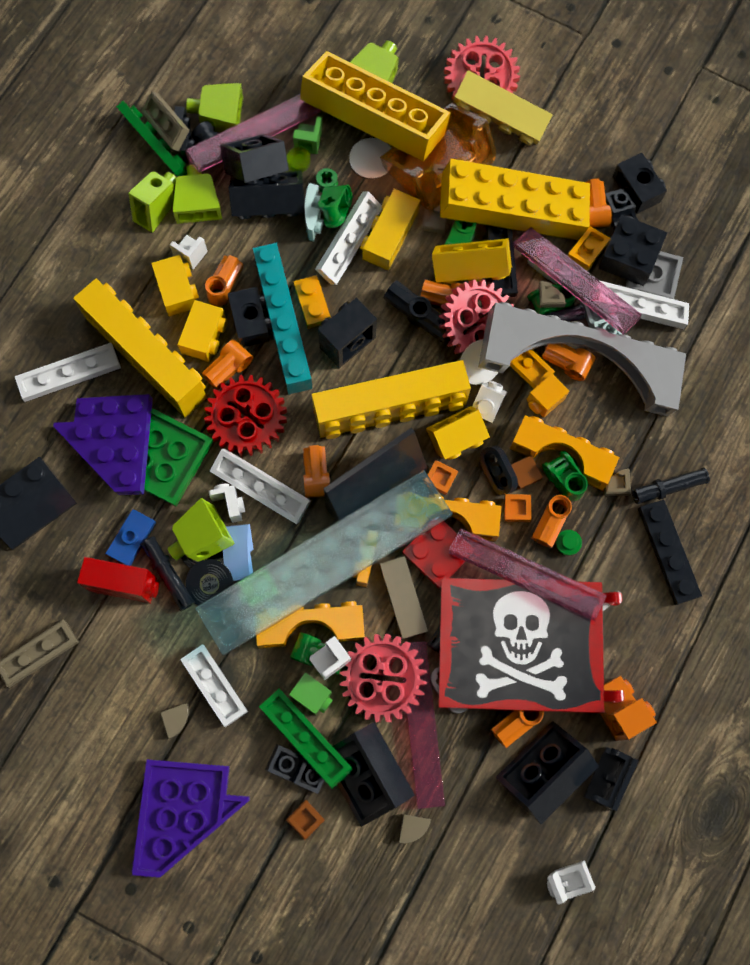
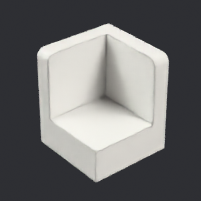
[170,235,208,270]
[310,636,351,680]

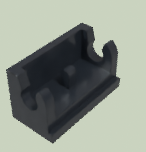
[584,747,639,812]

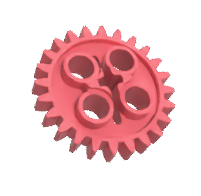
[444,36,520,100]
[439,280,514,354]
[340,634,427,722]

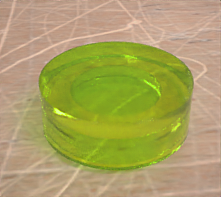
[287,147,311,172]

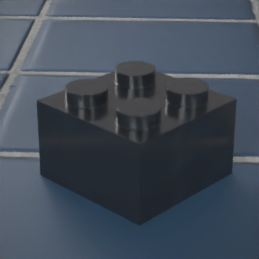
[220,133,289,185]
[598,214,668,287]
[318,297,377,368]

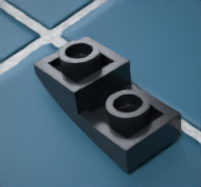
[174,106,196,163]
[605,188,638,229]
[265,744,324,794]

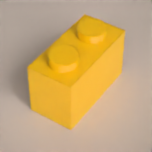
[151,255,199,317]
[177,300,228,362]
[426,406,490,460]

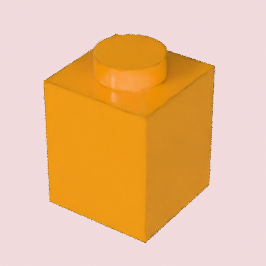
[527,374,570,418]

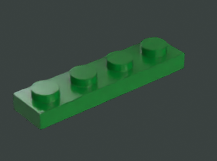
[116,101,187,177]
[259,689,352,789]

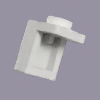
[472,381,507,423]
[208,484,245,523]
[547,860,595,904]

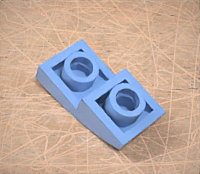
[223,524,253,581]

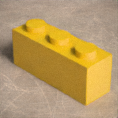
[360,189,420,271]
[432,238,512,284]

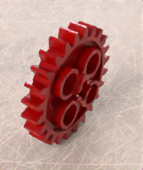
[204,375,287,456]

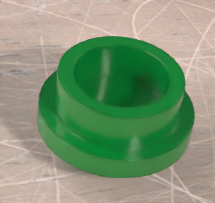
[556,530,582,556]

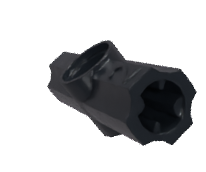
[383,280,447,343]

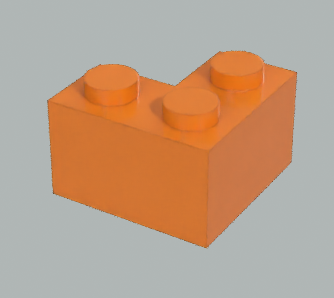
[600,676,657,741]

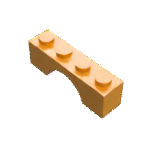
[510,415,620,491]
[394,492,501,542]
[255,601,365,649]

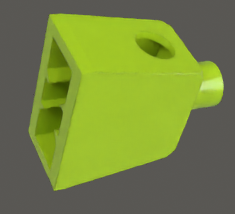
[350,41,398,83]
[186,83,243,136]
[173,164,222,224]
[129,172,177,233]
[168,498,235,562]

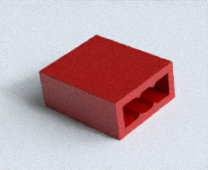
[77,557,159,604]

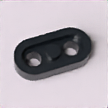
[480,446,518,495]

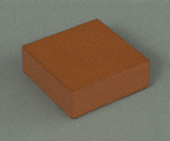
[511,456,543,490]
[286,800,325,840]

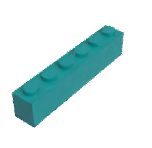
[253,243,313,395]

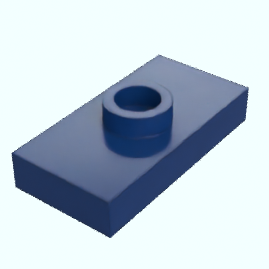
[106,509,156,566]

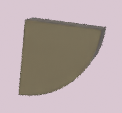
[539,281,566,308]
[604,469,631,496]
[161,703,189,739]
[399,814,431,843]

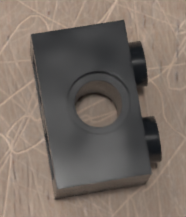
[612,152,667,214]
[228,287,273,347]

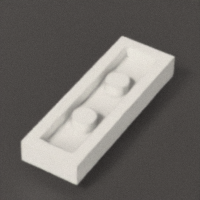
[180,644,248,727]

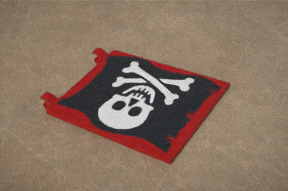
[439,578,624,713]

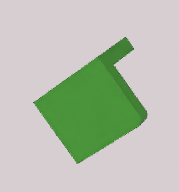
[293,117,323,154]

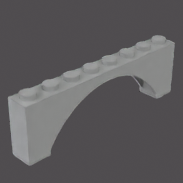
[478,302,686,417]

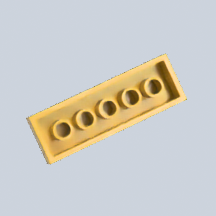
[300,51,451,161]
[440,158,590,240]
[73,278,207,418]
[312,360,471,439]

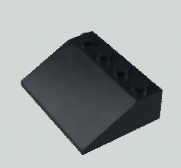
[323,428,427,531]

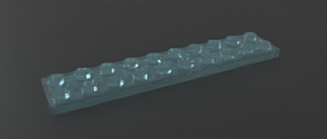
[195,470,453,656]

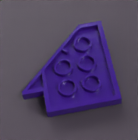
[53,394,153,495]
[132,759,250,877]

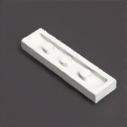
[315,191,382,285]
[592,280,689,329]
[15,343,121,402]
[210,448,311,524]

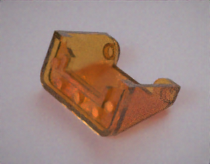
[380,103,496,210]

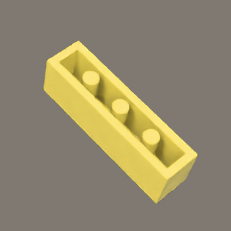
[453,70,553,145]

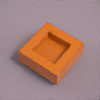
[423,460,458,495]
[504,494,531,522]

